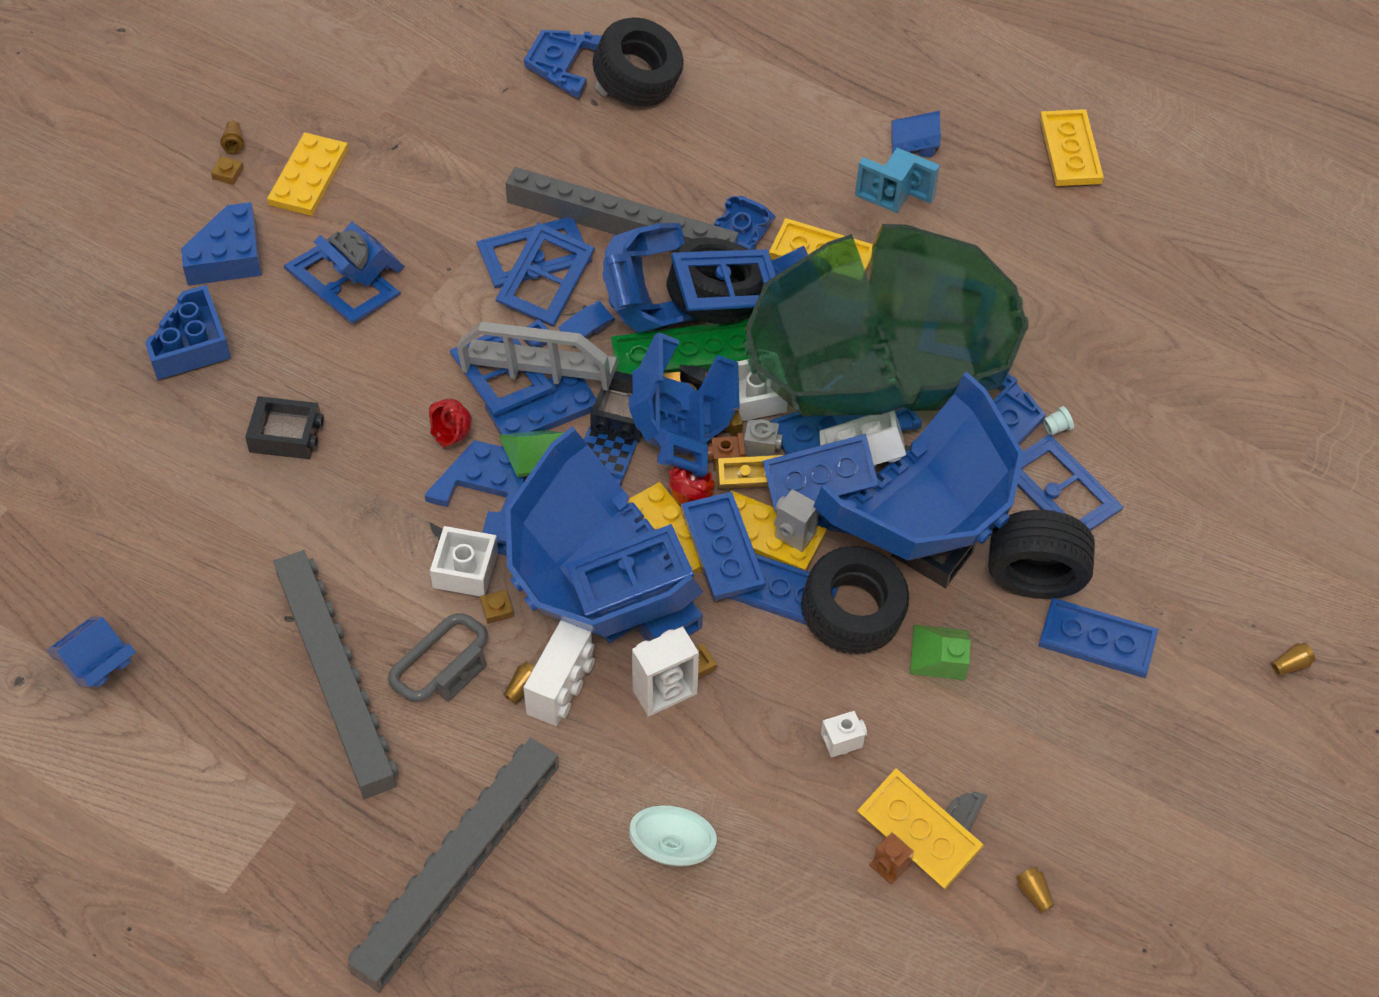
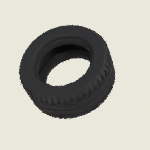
[666,237,764,325]
[988,510,1095,599]

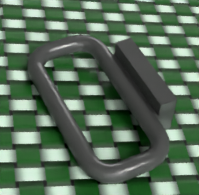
[388,613,488,702]

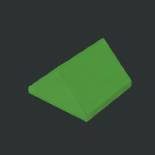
[499,430,563,477]

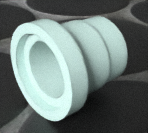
[1043,406,1074,436]

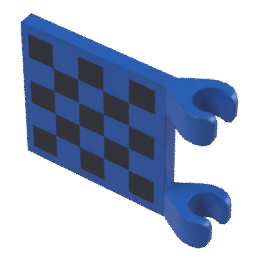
[584,426,638,487]

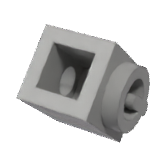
[744,419,783,457]

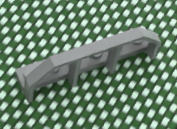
[457,322,618,391]

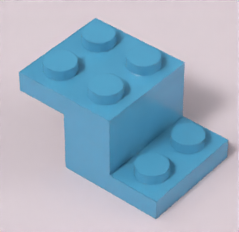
[855,148,940,213]

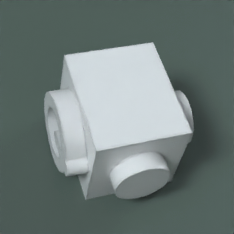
[821,711,867,758]

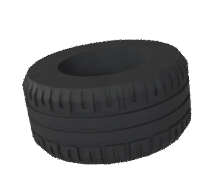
[592,17,684,107]
[801,546,910,654]

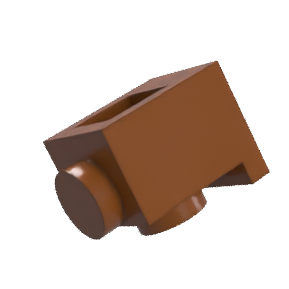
[708,433,745,471]
[869,832,914,885]

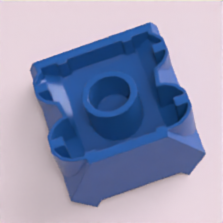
[891,111,941,158]
[714,196,776,250]

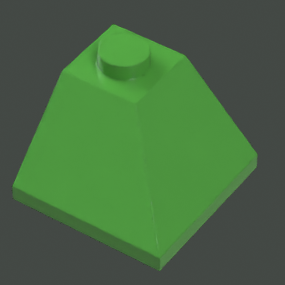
[910,624,971,680]

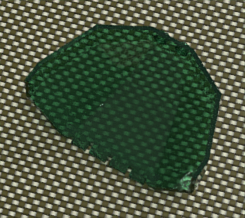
[867,224,1029,411]
[743,234,906,416]

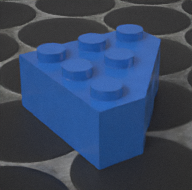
[181,202,262,286]
[145,285,231,380]

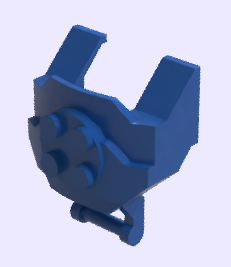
[602,223,699,333]
[629,332,740,478]

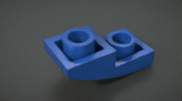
[558,300,615,348]

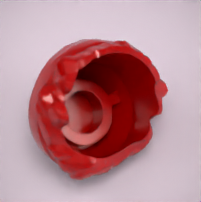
[429,398,472,448]
[668,467,715,506]

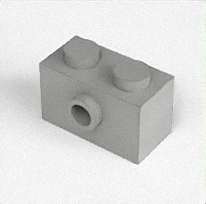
[774,489,819,552]

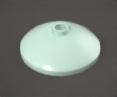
[629,806,717,867]

